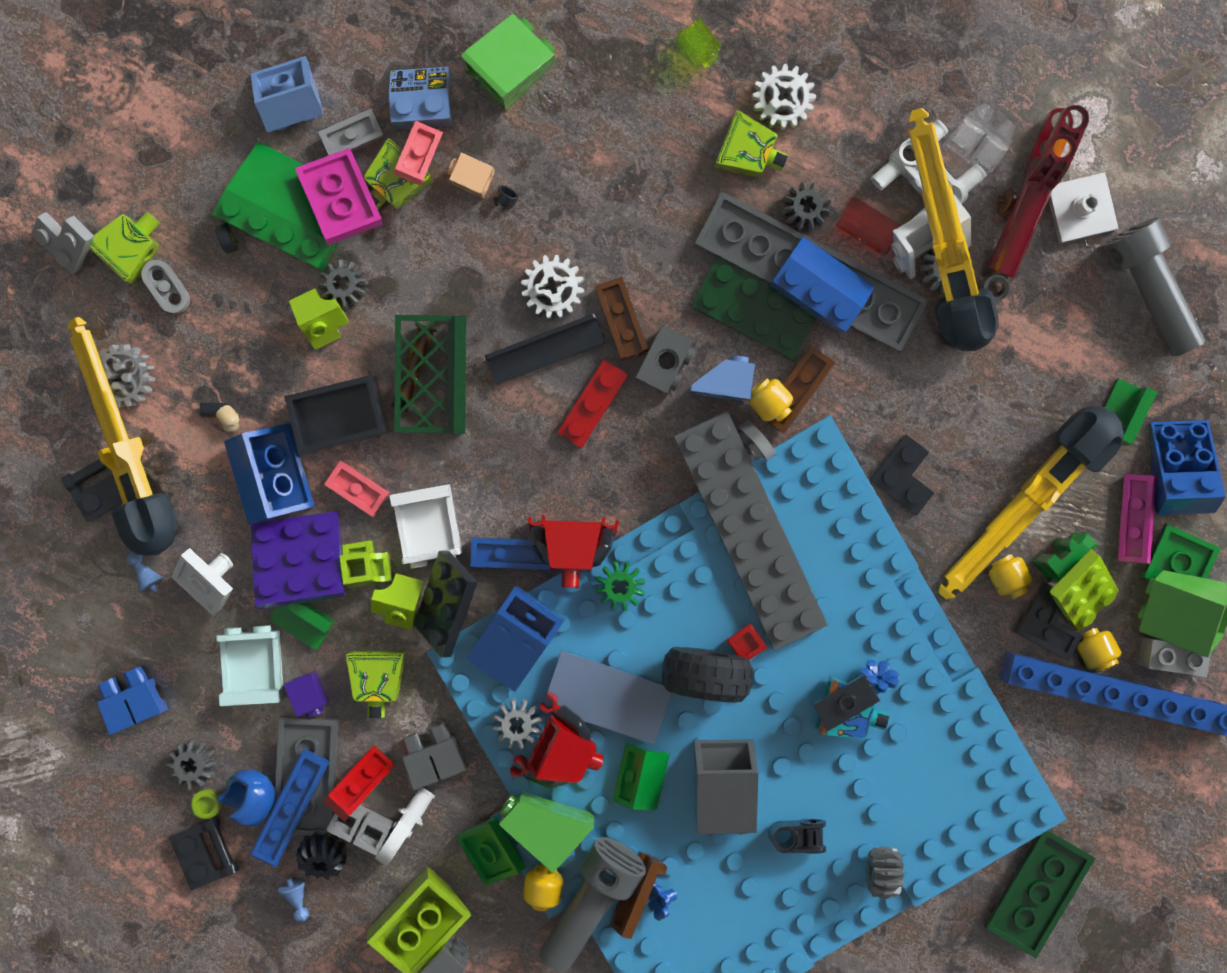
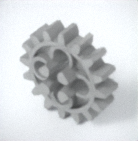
[100,344,155,408]

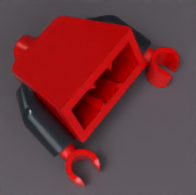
[528,515,619,589]
[510,692,603,788]

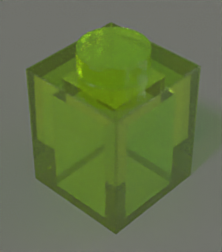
[675,18,721,70]

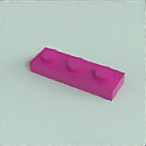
[1118,474,1157,563]

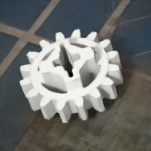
[752,64,816,130]
[521,255,584,319]

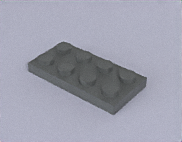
[274,716,339,837]

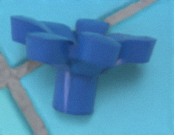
[860,660,899,694]
[648,882,677,921]

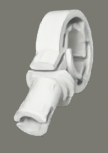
[375,787,435,867]

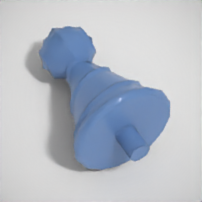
[126,552,164,593]
[277,877,309,923]

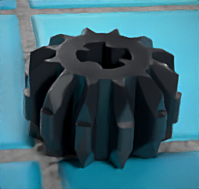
[296,832,347,880]

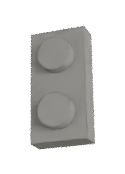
[318,108,385,155]

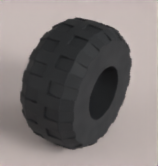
[662,647,753,703]

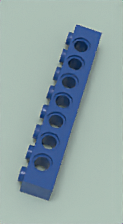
[1000,652,1227,736]

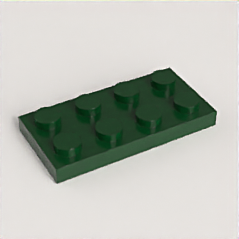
[691,256,816,361]
[984,830,1096,958]

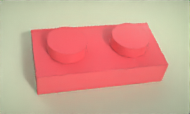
[394,121,443,186]
[324,460,390,517]

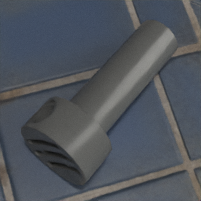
[1104,217,1205,356]
[539,837,646,972]

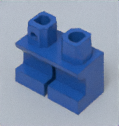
[97,666,168,735]

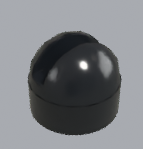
[493,185,519,211]

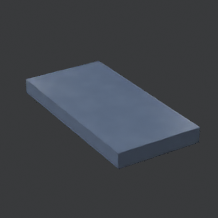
[544,650,672,745]

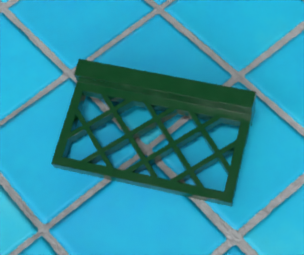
[394,315,466,434]

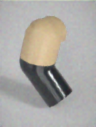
[200,403,240,433]

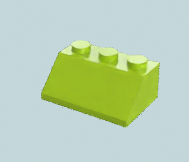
[367,866,471,973]

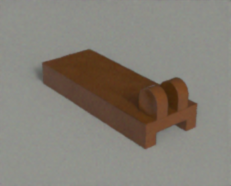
[595,277,649,361]
[609,851,667,939]

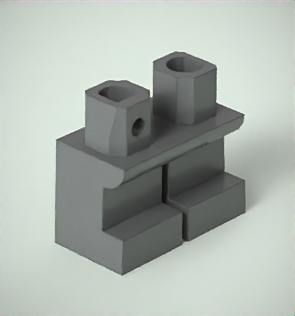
[402,722,468,791]

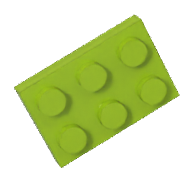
[1050,549,1119,632]

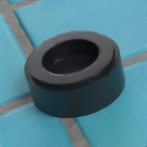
[215,223,238,254]

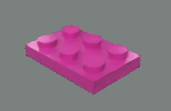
[295,148,383,246]

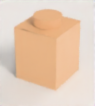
[447,153,495,199]

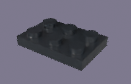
[414,551,478,658]

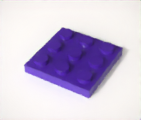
[251,511,345,609]

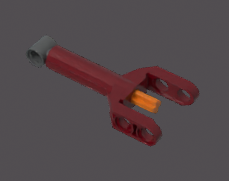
[979,105,1089,302]

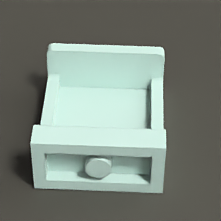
[216,625,284,706]

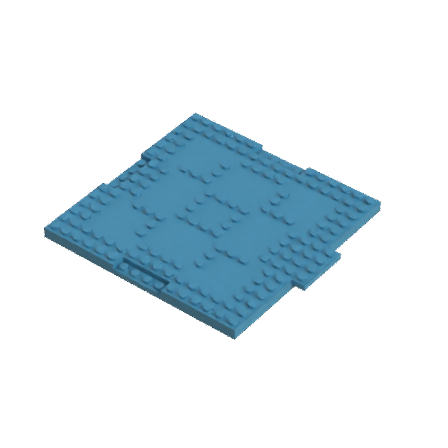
[426,415,1066,973]

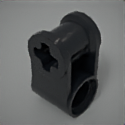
[768,819,826,854]

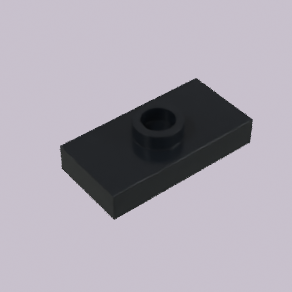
[812,674,880,731]

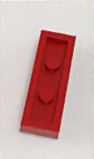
[557,359,629,448]
[322,745,395,822]

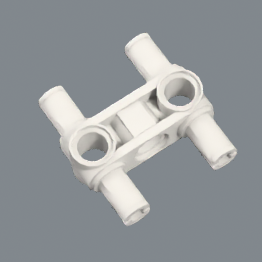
[870,120,987,221]

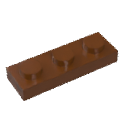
[760,346,835,435]

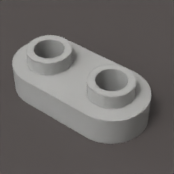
[141,260,190,314]
[738,419,777,461]

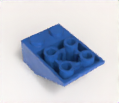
[1150,420,1226,515]
[466,586,565,692]

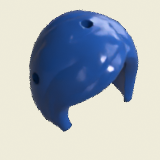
[217,770,275,827]

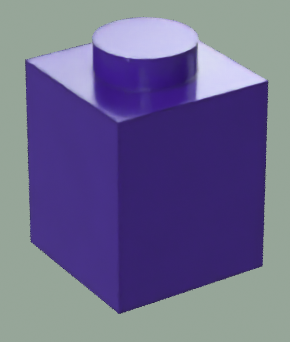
[284,670,329,718]

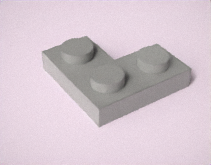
[31,212,95,275]

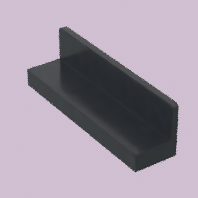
[485,313,605,385]

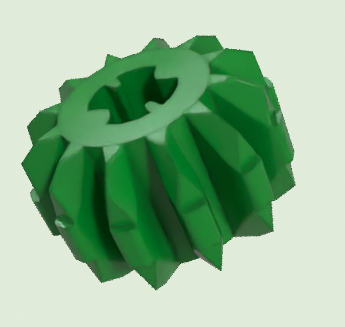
[595,561,645,611]

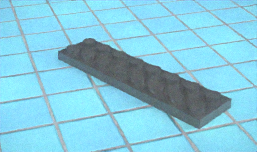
[694,192,928,353]
[674,411,828,651]

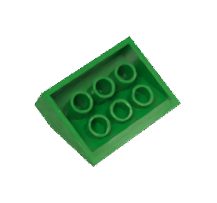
[212,142,339,272]

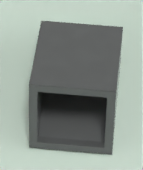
[694,739,758,835]

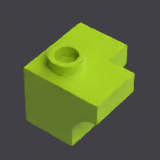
[289,288,349,350]
[340,540,393,589]
[371,573,424,630]

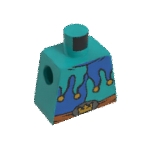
[814,676,889,739]

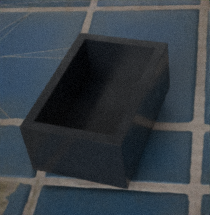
[284,375,389,454]

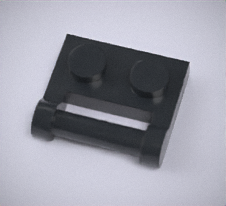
[61,459,123,523]
[168,816,240,891]

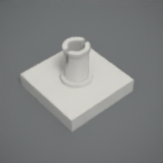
[1048,172,1119,244]
[171,548,233,617]

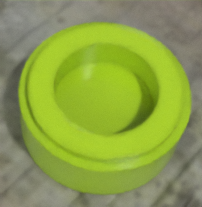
[191,789,222,819]

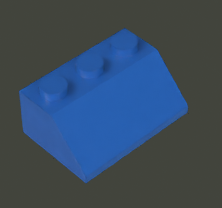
[769,237,875,335]
[224,423,315,525]

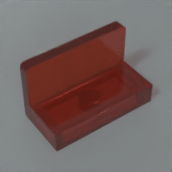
[835,197,901,256]

